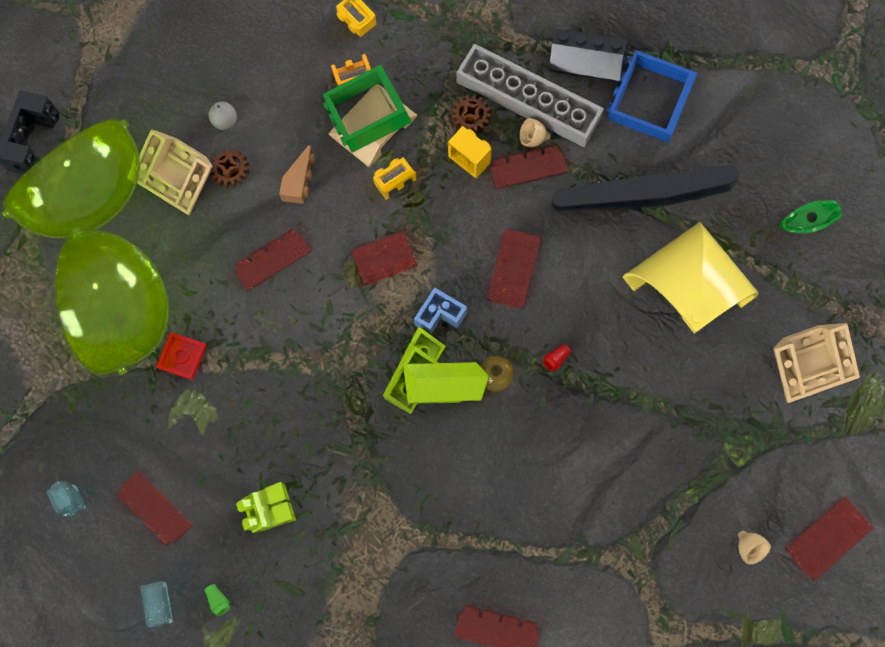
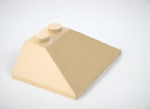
[328,84,417,168]
[129,129,213,215]
[773,323,860,403]

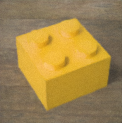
[448,126,491,179]

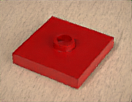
[156,332,207,381]

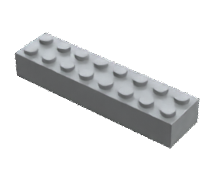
[456,44,604,147]

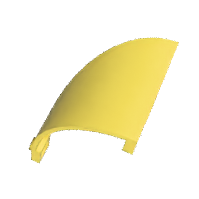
[623,222,759,334]

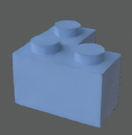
[414,287,467,335]

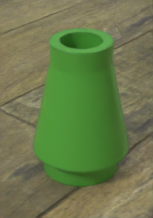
[204,584,231,616]

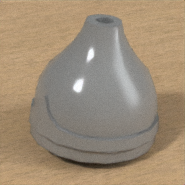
[208,102,237,130]

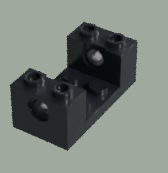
[0,90,60,177]

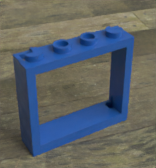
[606,50,697,143]

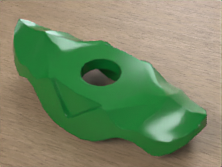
[779,200,842,233]

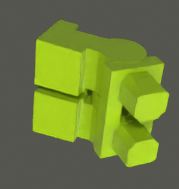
[236,482,296,533]

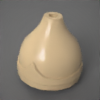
[520,118,550,147]
[738,531,771,564]

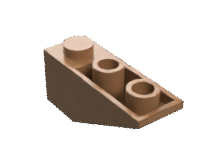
[279,145,315,204]

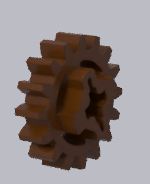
[452,95,491,134]
[210,148,250,188]

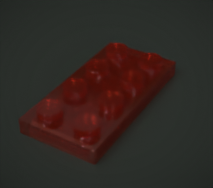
[487,229,541,309]
[785,497,873,581]

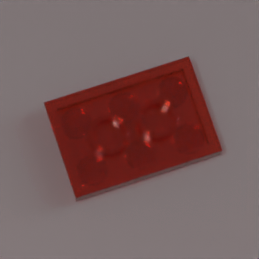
[351,231,417,286]

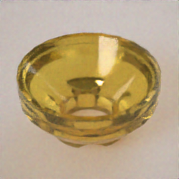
[480,356,514,391]

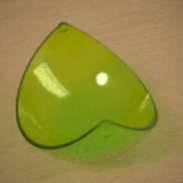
[2,119,140,239]
[55,228,169,375]

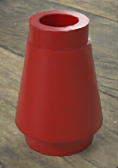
[543,344,571,371]

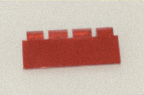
[490,145,567,189]
[235,229,311,291]
[117,471,192,546]
[454,605,540,647]

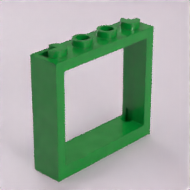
[323,64,412,153]

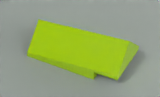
[383,327,446,414]
[403,362,489,404]

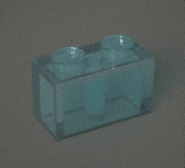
[46,481,87,517]
[140,581,173,628]

